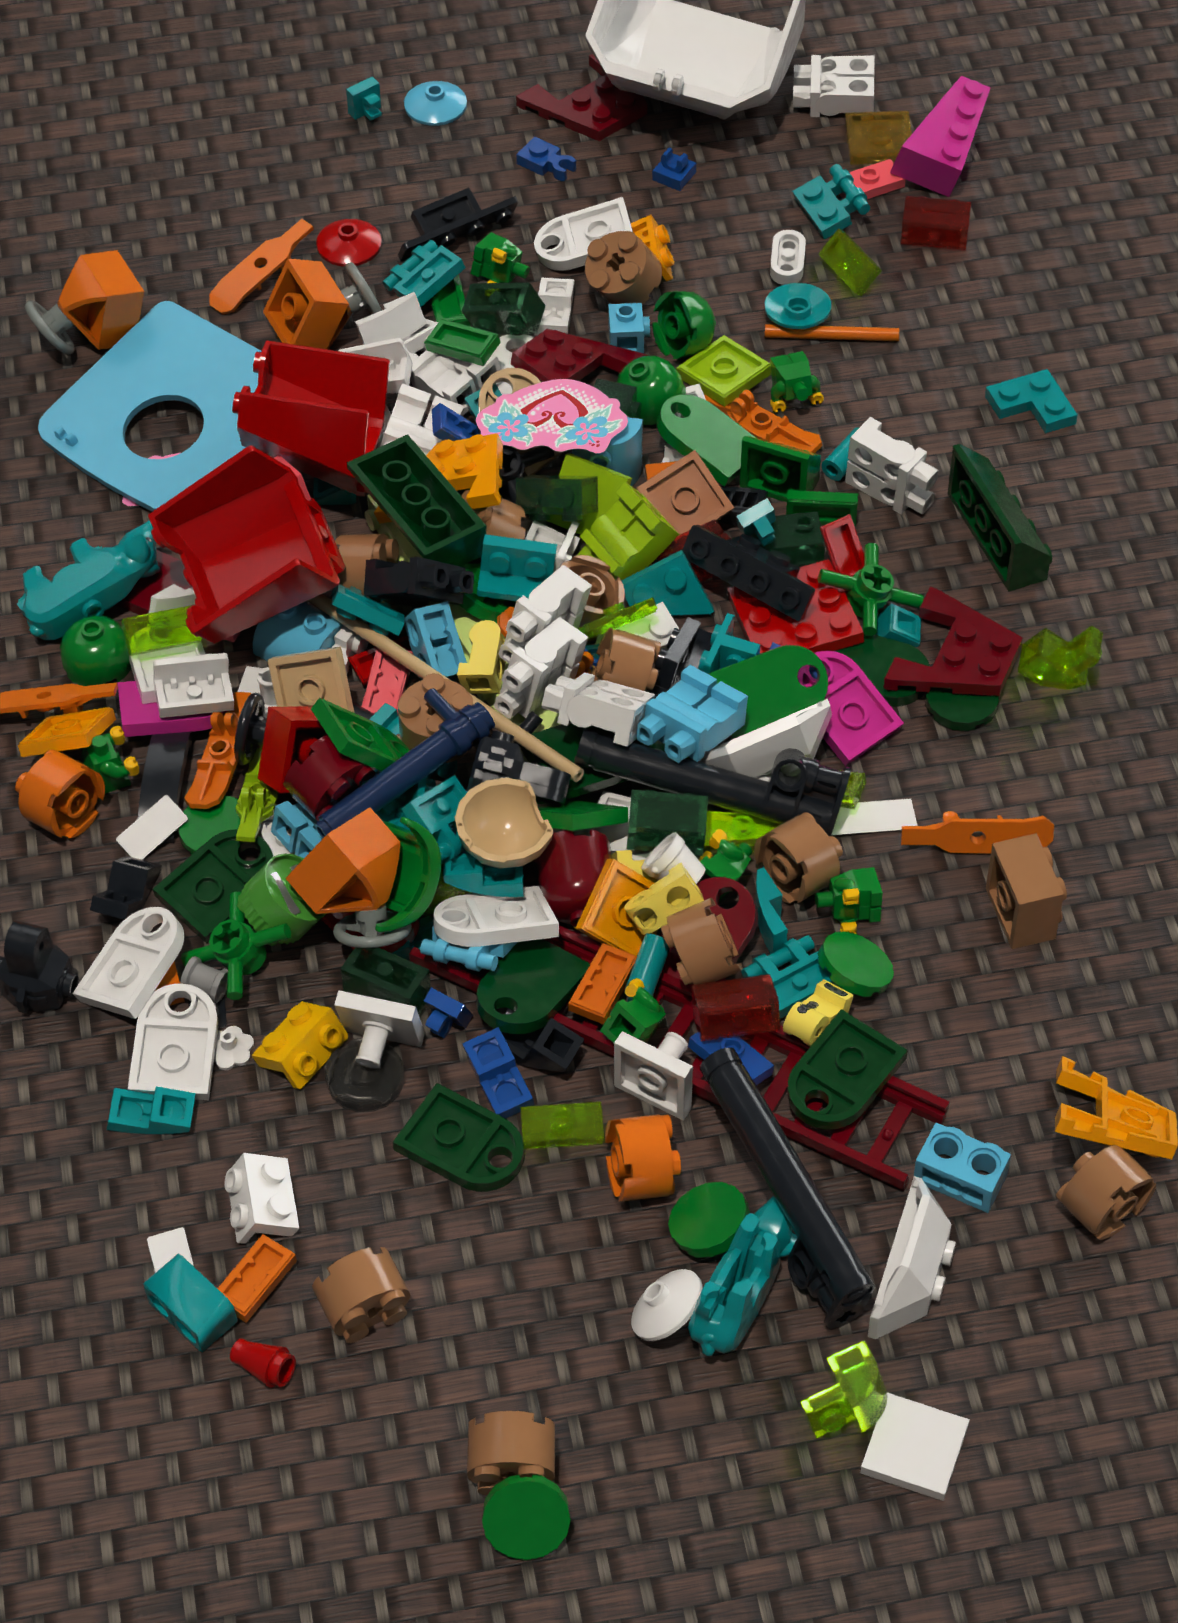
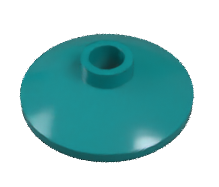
[765,283,832,329]

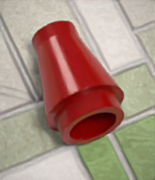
[230,1338,296,1388]

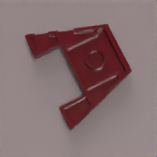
[516,54,648,141]
[510,329,649,382]
[883,586,1023,696]

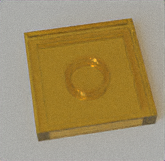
[845,111,912,165]

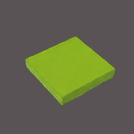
[676,335,771,407]
[545,453,632,535]

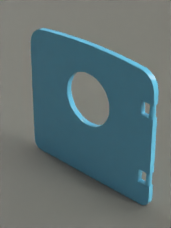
[38,301,262,512]

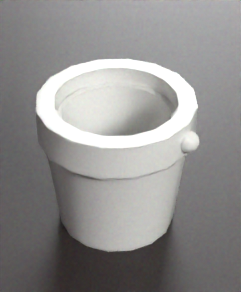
[642,832,706,884]

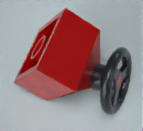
[234,693,327,793]

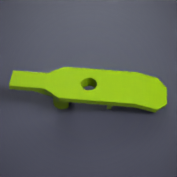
[236,747,280,842]

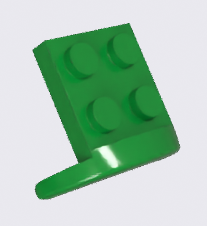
[375,817,441,932]

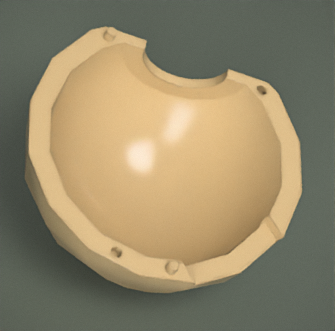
[455,778,553,869]

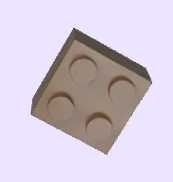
[986,833,1067,949]

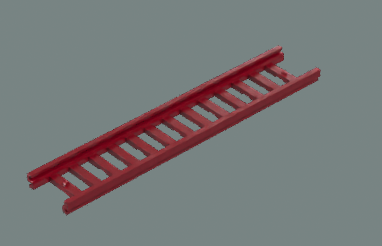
[409,888,950,1192]

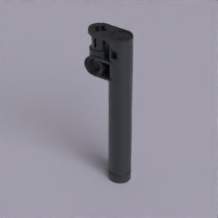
[574,728,851,836]
[700,1047,875,1329]

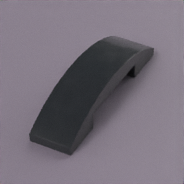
[137,731,195,844]

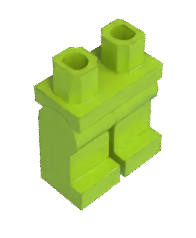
[576,482,679,580]

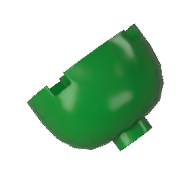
[652,291,716,359]
[615,356,686,425]
[60,615,132,686]

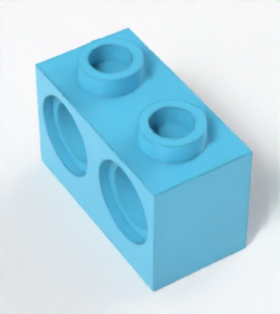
[404,601,467,681]
[914,1122,1011,1213]

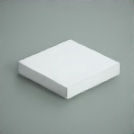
[860,1393,970,1501]

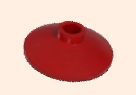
[316,219,382,267]

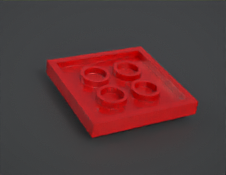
[727,559,864,653]

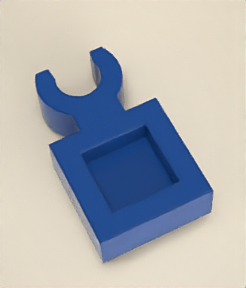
[516,137,576,181]

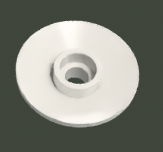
[631,1269,703,1341]

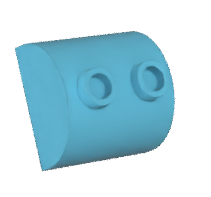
[572,417,643,486]
[253,602,343,661]

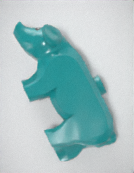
[17,521,161,640]
[688,1196,797,1356]

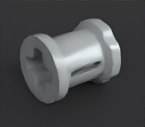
[180,956,228,1003]

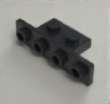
[398,188,519,261]
[682,525,815,621]
[651,617,712,699]

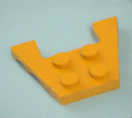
[374,433,503,524]
[1055,1056,1178,1160]

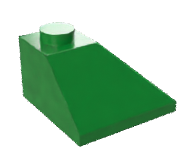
[740,436,821,502]

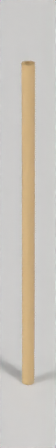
[307,594,584,782]

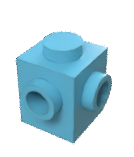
[608,303,650,353]

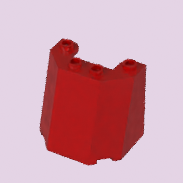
[232,340,390,497]
[148,445,345,644]

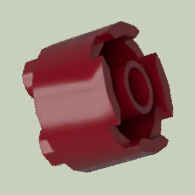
[283,735,375,821]

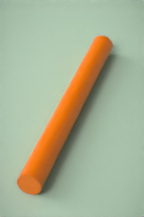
[764,324,899,342]

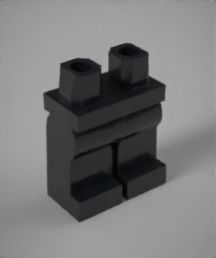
[364,557,474,607]

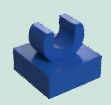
[652,147,696,191]
[423,988,473,1038]

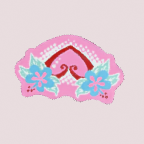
[476,379,628,454]

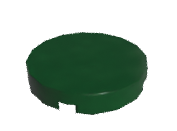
[925,687,999,731]

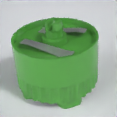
[237,853,327,946]

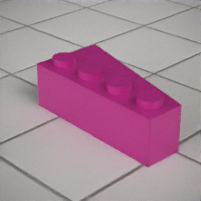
[890,76,990,197]

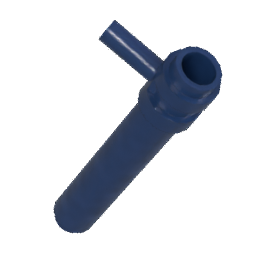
[315,688,495,838]

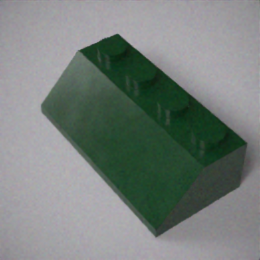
[347,434,487,567]
[947,444,1052,592]

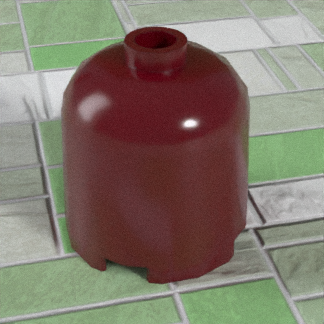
[535,830,612,927]

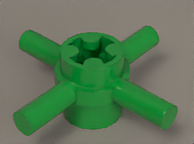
[818,543,924,636]
[181,892,291,1000]

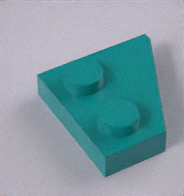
[621,550,715,615]

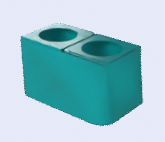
[143,1254,238,1353]

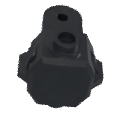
[467,731,571,806]
[0,921,79,1013]

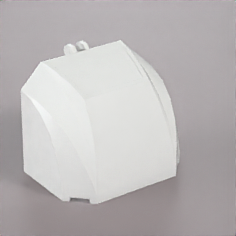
[585,0,806,120]

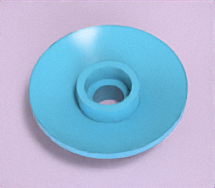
[404,81,467,126]

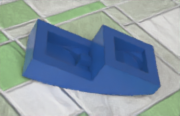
[462,1027,535,1119]

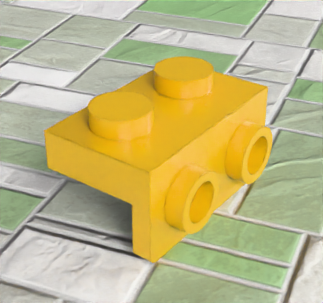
[251,1001,348,1089]

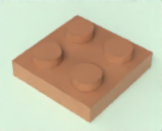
[636,450,734,548]

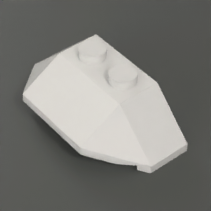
[689,699,832,782]
[868,1176,956,1339]

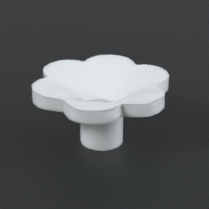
[214,1026,254,1071]

